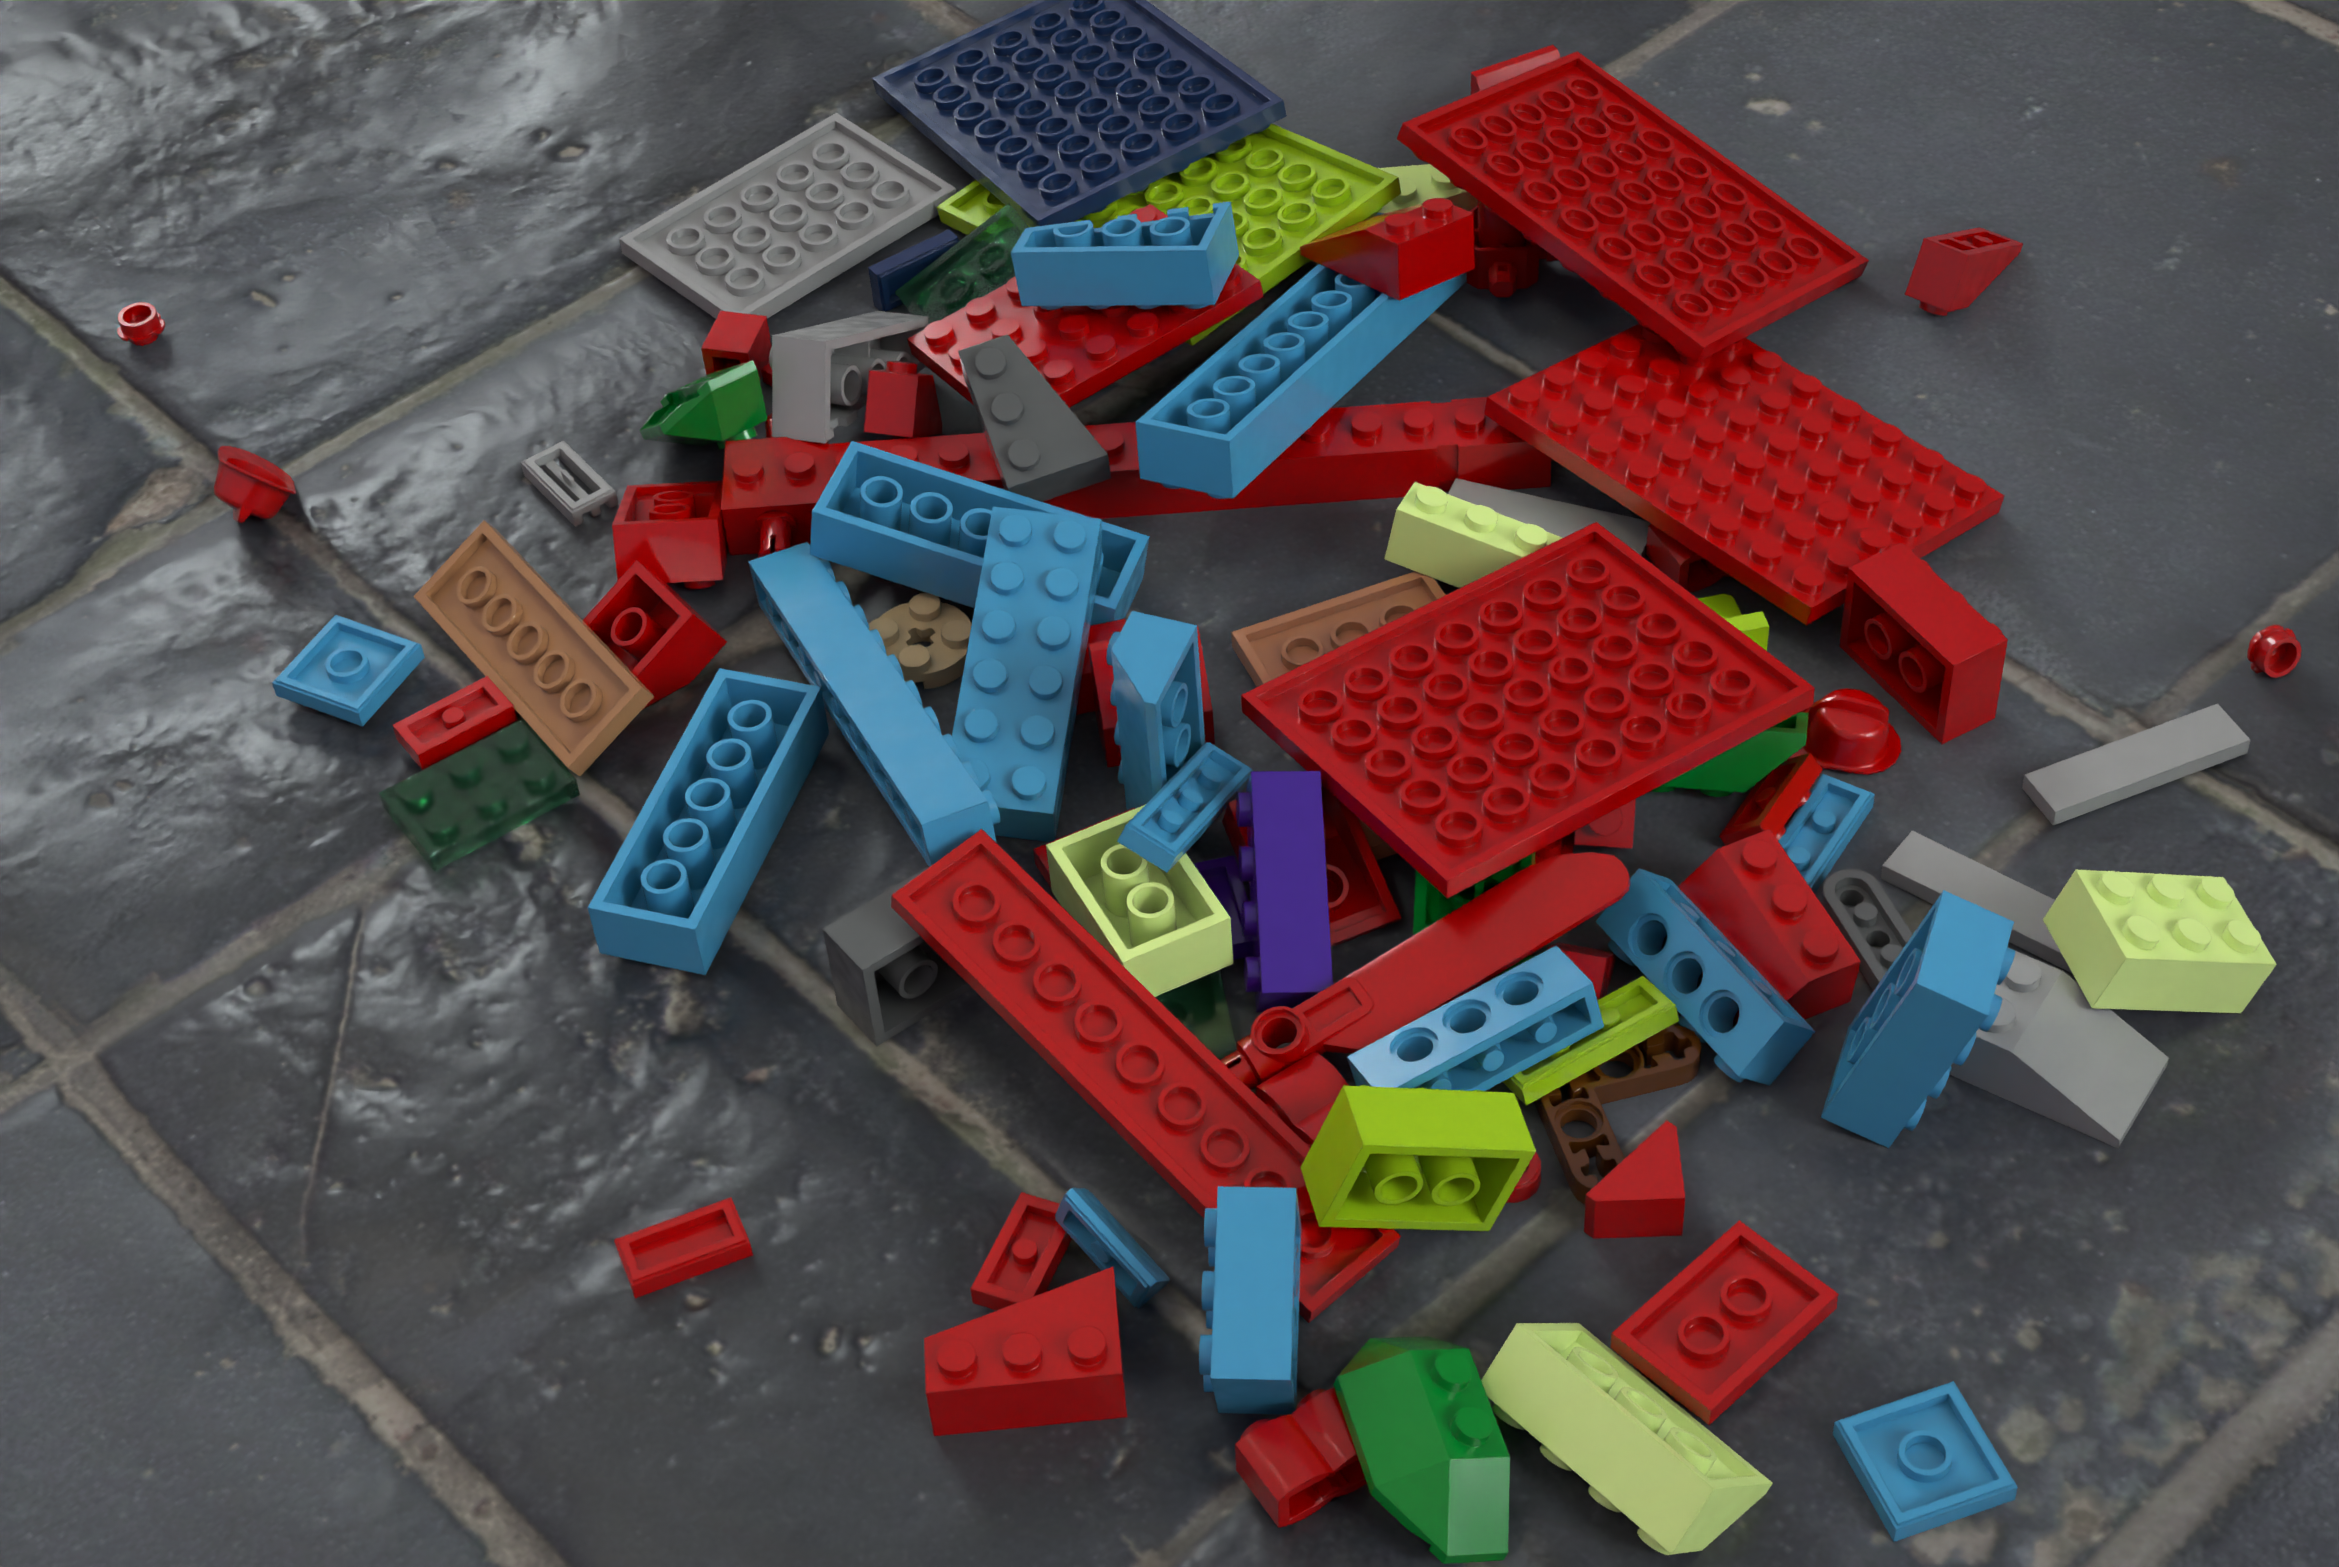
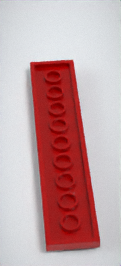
[891,829,1401,1323]

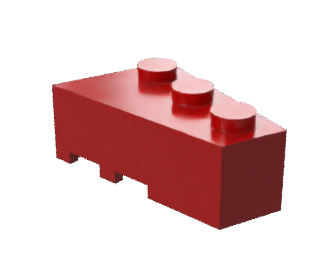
[924,1266,1127,1436]

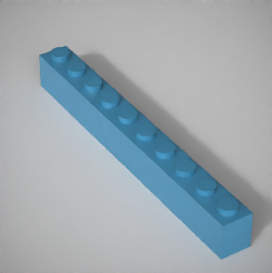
[748,542,1000,867]

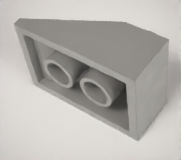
[1950,951,2169,1148]

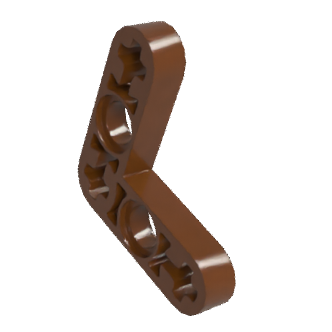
[1534,1025,1702,1205]

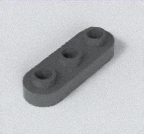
[1821,869,1913,991]

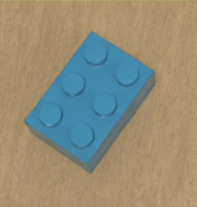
[1199,1186,1301,1415]

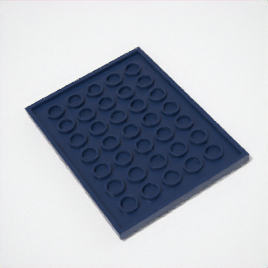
[872,0,1287,227]

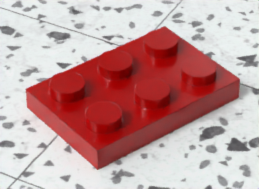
[1610,1220,1839,1425]

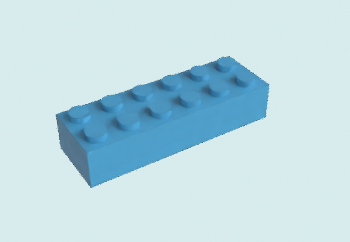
[810,441,1150,626]
[952,506,1102,842]
[588,668,829,975]

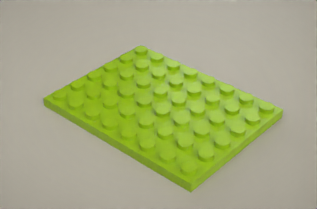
[937,124,1401,346]

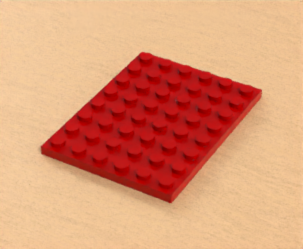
[1397,51,1869,363]
[1484,324,2005,625]
[1241,522,1815,898]

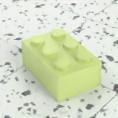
[1046,804,1234,997]
[2043,869,2277,1014]

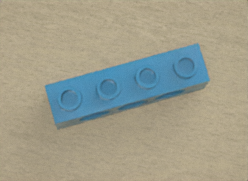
[1596,868,1815,1085]
[1347,945,1604,1091]

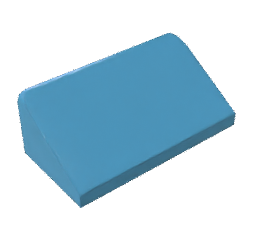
[1055,1188,1170,1309]

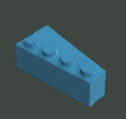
[1011,201,1239,310]

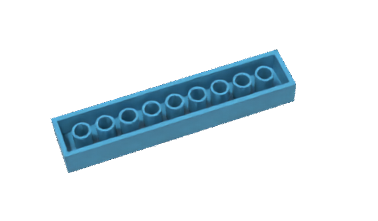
[1136,213,1467,499]

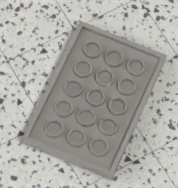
[619,113,956,319]

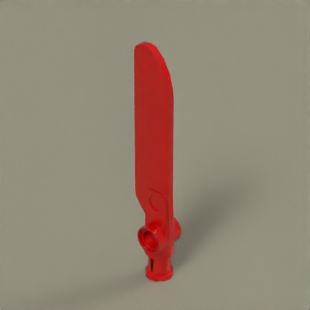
[1220,852,1630,1090]

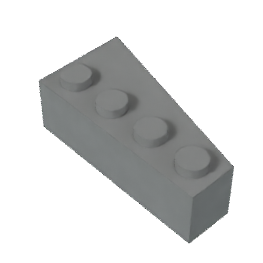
[769,311,928,443]

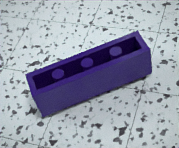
[1236,771,1333,1012]

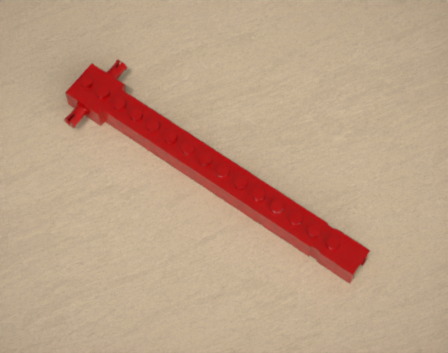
[721,397,1551,558]

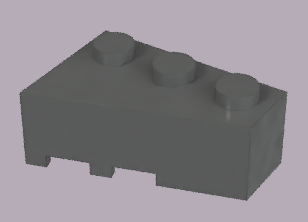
[958,334,1111,502]

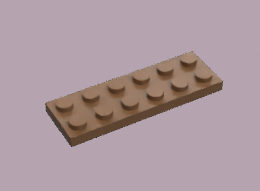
[413,520,654,776]

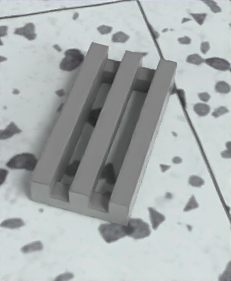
[521,441,618,527]

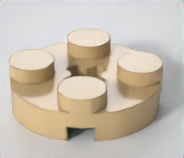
[868,593,972,689]

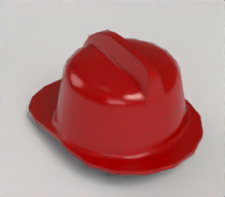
[214,446,296,524]
[1788,688,1901,775]

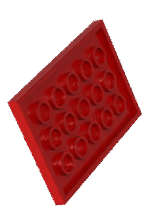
[907,204,1264,408]

